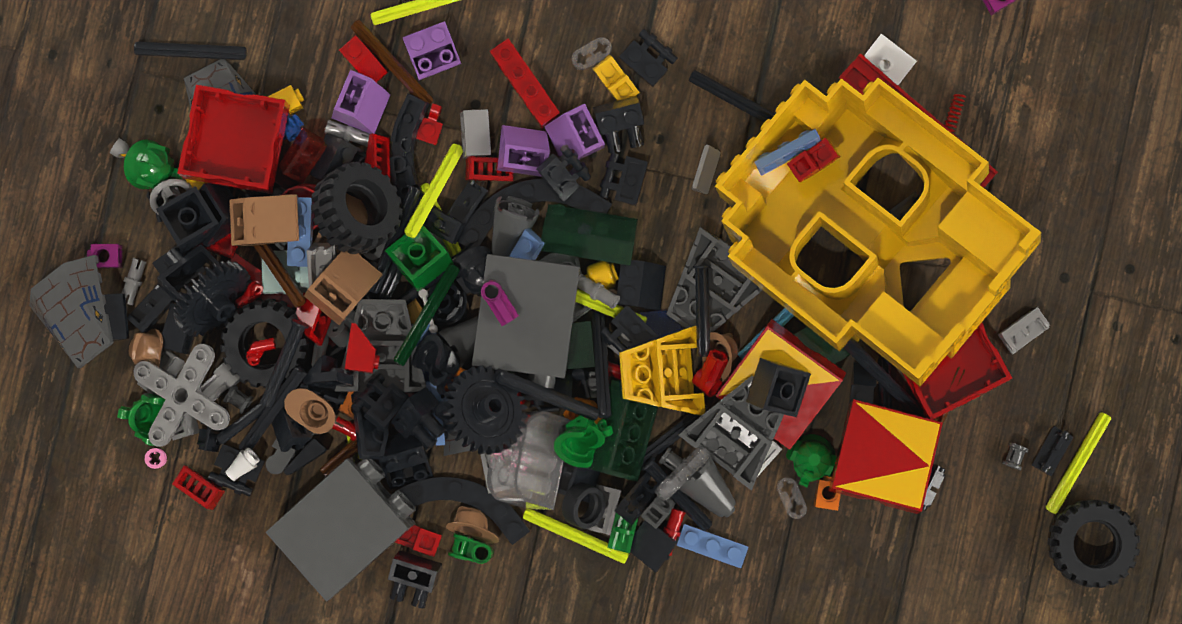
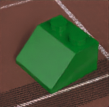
[385,225,454,292]

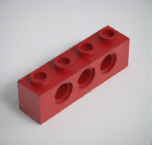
[490,38,560,128]

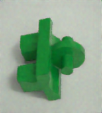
[607,513,638,553]

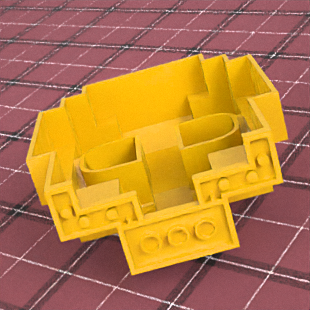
[715,78,1041,386]

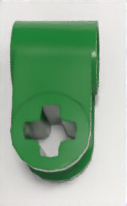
[448,533,494,564]

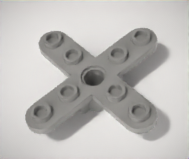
[134,344,230,447]

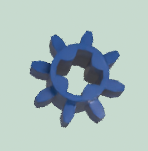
[283,113,304,141]

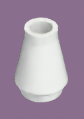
[225,448,260,481]

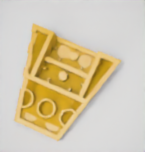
[619,325,705,416]

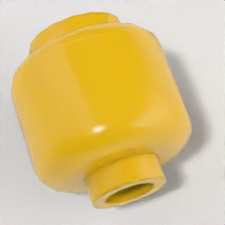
[584,260,619,290]

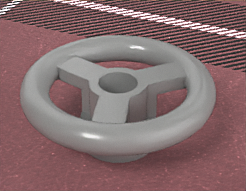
[150,179,192,215]

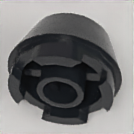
[427,283,469,326]

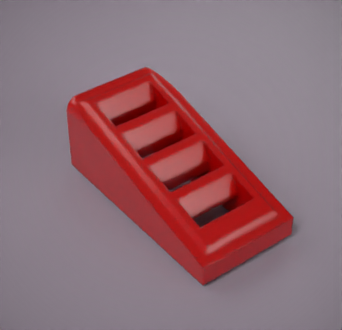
[365,133,390,178]
[465,156,513,182]
[172,465,225,510]

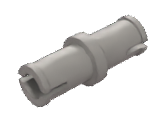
[325,120,369,147]
[122,258,147,305]
[578,274,620,309]

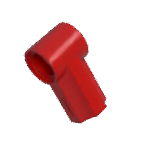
[692,349,729,397]

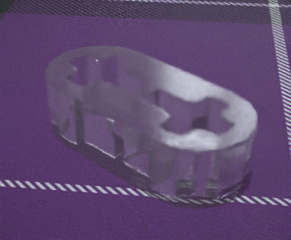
[572,37,612,70]
[776,477,807,519]

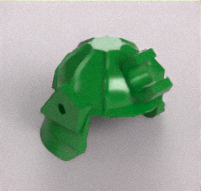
[124,140,182,189]
[117,393,166,446]
[554,415,613,468]
[786,434,837,487]

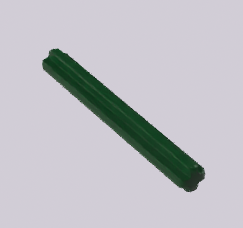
[394,264,460,366]

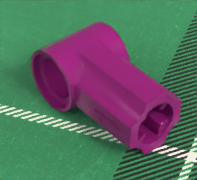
[481,280,519,326]

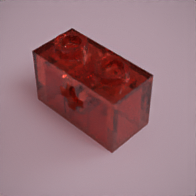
[279,127,327,184]

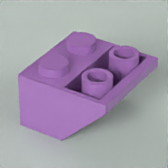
[403,21,461,80]
[332,70,390,134]
[544,104,605,166]
[497,125,550,176]

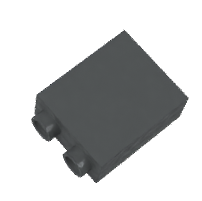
[472,254,580,388]
[266,455,416,602]

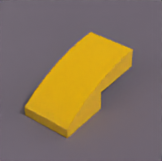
[592,55,640,101]

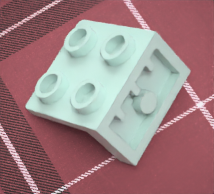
[262,251,309,294]

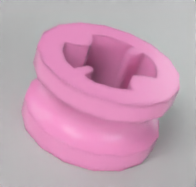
[145,448,167,469]

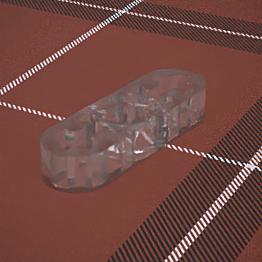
[655,446,710,501]

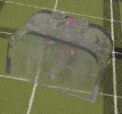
[487,411,571,510]

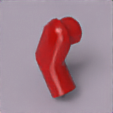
[234,281,263,309]
[246,338,276,366]

